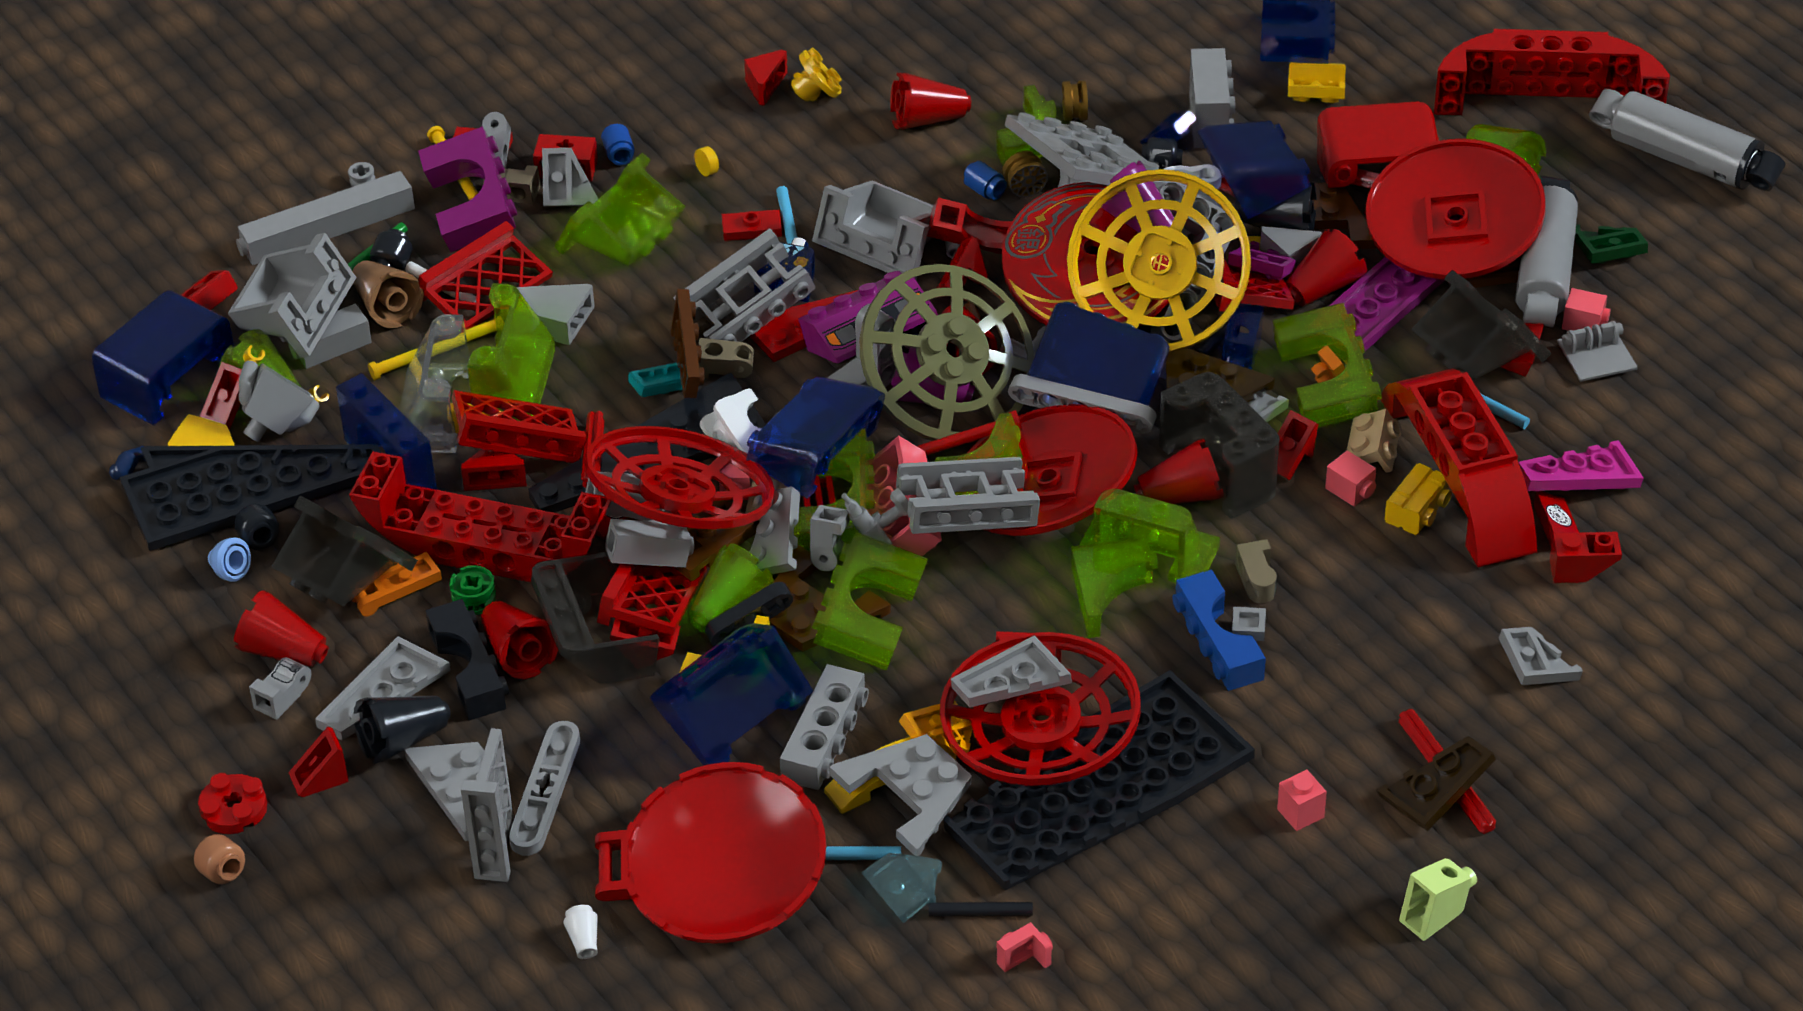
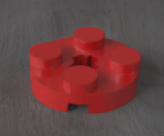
[198,773,268,834]

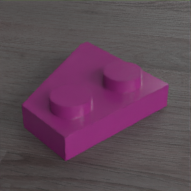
[1228,241,1296,280]

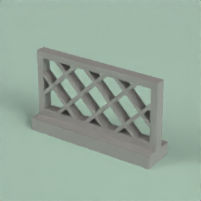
[461,728,514,882]

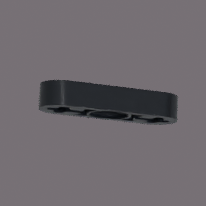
[705,582,793,647]

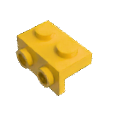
[1288,62,1346,103]

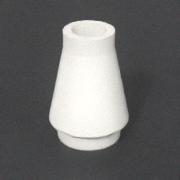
[563,905,598,959]

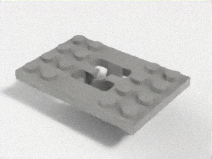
[1005,112,1169,195]

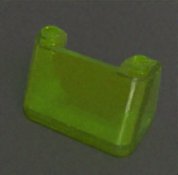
[467,283,555,421]

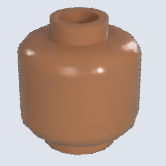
[194,834,245,884]

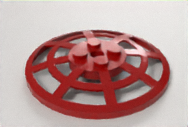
[585,426,775,529]
[940,632,1141,786]

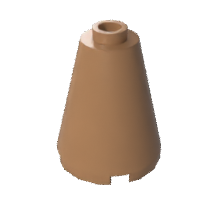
[353,260,424,328]

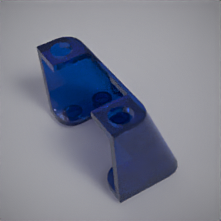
[1028,301,1170,413]

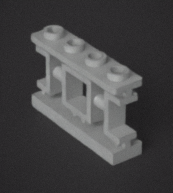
[673,228,815,342]
[896,457,1040,534]

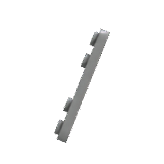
[509,721,580,856]

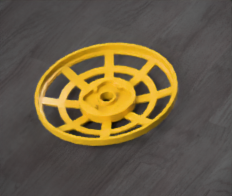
[1067,169,1251,353]

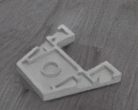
[829,734,972,857]

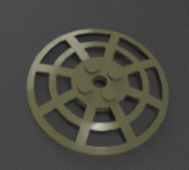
[859,264,1035,443]

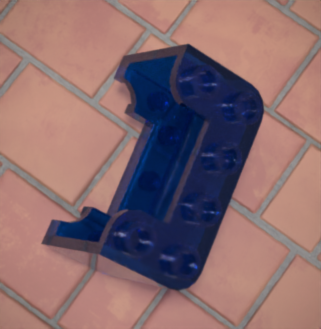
[92,290,236,426]

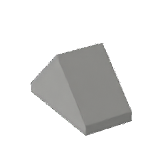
[1260,226,1321,270]

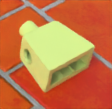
[1399,858,1477,941]

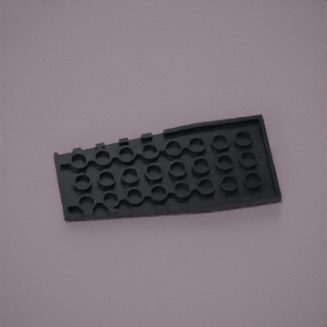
[944,670,1255,890]

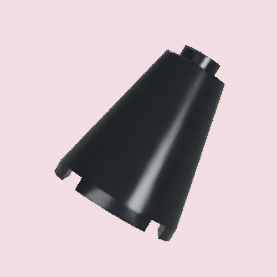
[1235,182,1317,231]
[354,696,451,764]

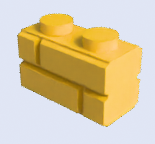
[1385,463,1452,535]

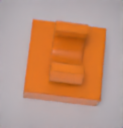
[1311,345,1350,388]

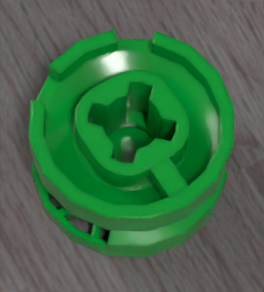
[450,565,496,615]

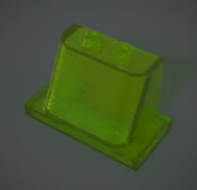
[555,152,686,266]
[1078,489,1220,583]

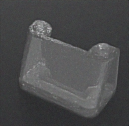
[395,314,470,453]

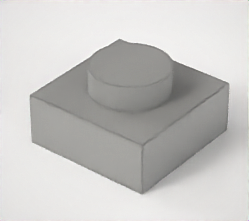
[1232,607,1266,641]

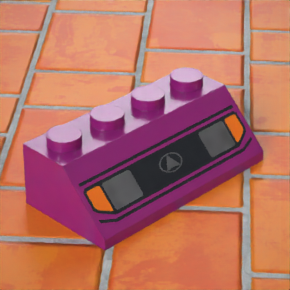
[798,271,938,364]

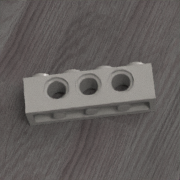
[780,664,869,790]

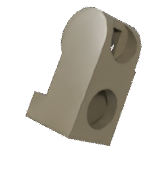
[483,165,541,205]
[699,338,754,378]
[1235,539,1277,604]

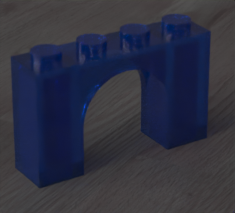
[1260,0,1335,64]
[336,373,437,490]

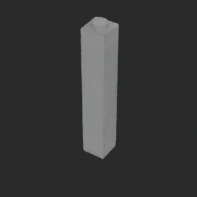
[236,171,415,265]

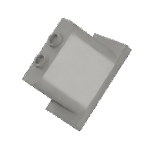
[812,180,934,280]
[228,233,357,358]

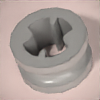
[348,162,375,187]

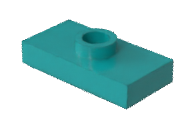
[628,363,682,397]

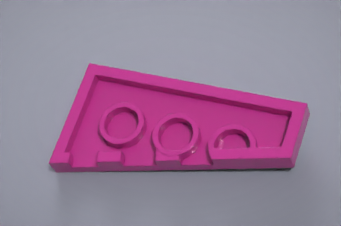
[1518,440,1644,492]

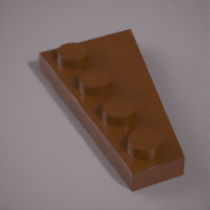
[670,289,704,398]

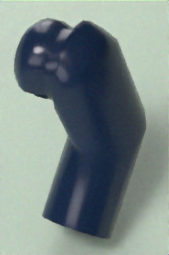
[109,446,144,480]

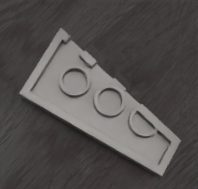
[315,636,450,741]

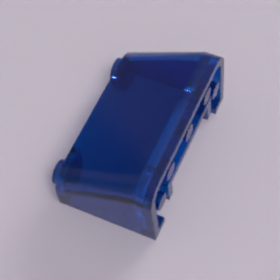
[1197,121,1311,220]
[746,376,885,499]
[650,623,814,766]

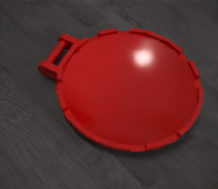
[595,762,827,943]

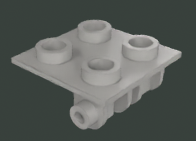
[1557,321,1638,382]

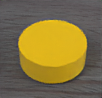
[694,146,719,177]

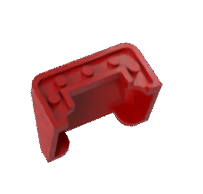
[1317,101,1439,188]

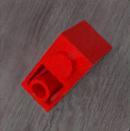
[1550,531,1622,583]

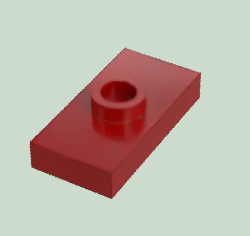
[722,210,782,241]

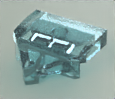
[862,853,942,923]

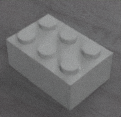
[1189,48,1235,148]

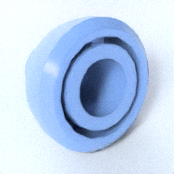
[208,537,251,582]

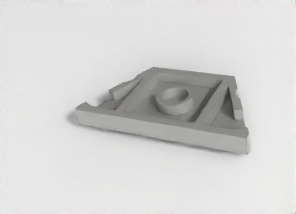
[404,742,484,841]

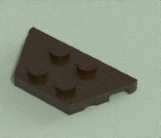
[1165,342,1275,416]

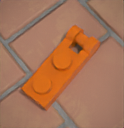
[347,552,442,617]

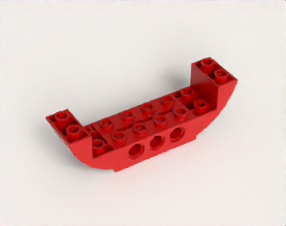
[1434,29,1670,115]
[1380,368,1537,567]
[349,451,611,584]

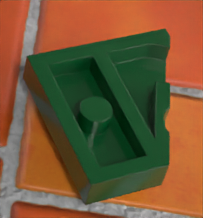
[1574,225,1648,264]

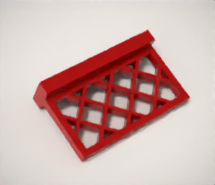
[418,221,553,331]
[1214,258,1295,312]
[451,390,587,463]
[597,564,707,636]

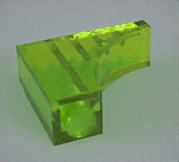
[1071,538,1158,638]

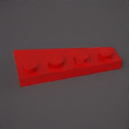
[749,290,858,362]

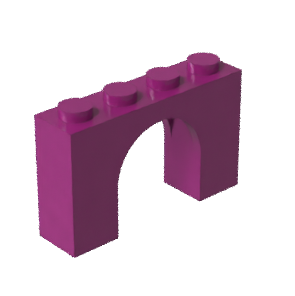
[418,126,518,252]

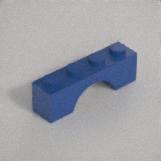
[1172,569,1266,691]

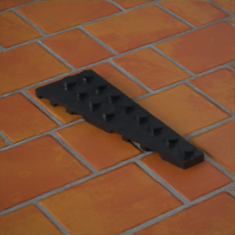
[528,373,769,513]

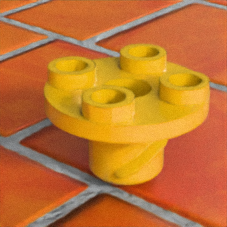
[791,47,842,101]

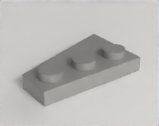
[743,486,800,579]
[951,635,1072,707]

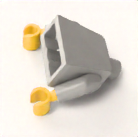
[239,345,329,442]

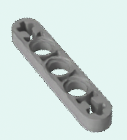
[1008,374,1157,434]

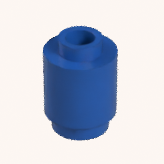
[601,124,635,165]
[964,161,1007,200]

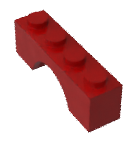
[927,198,1012,255]

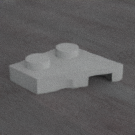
[542,148,600,207]
[1499,627,1583,685]

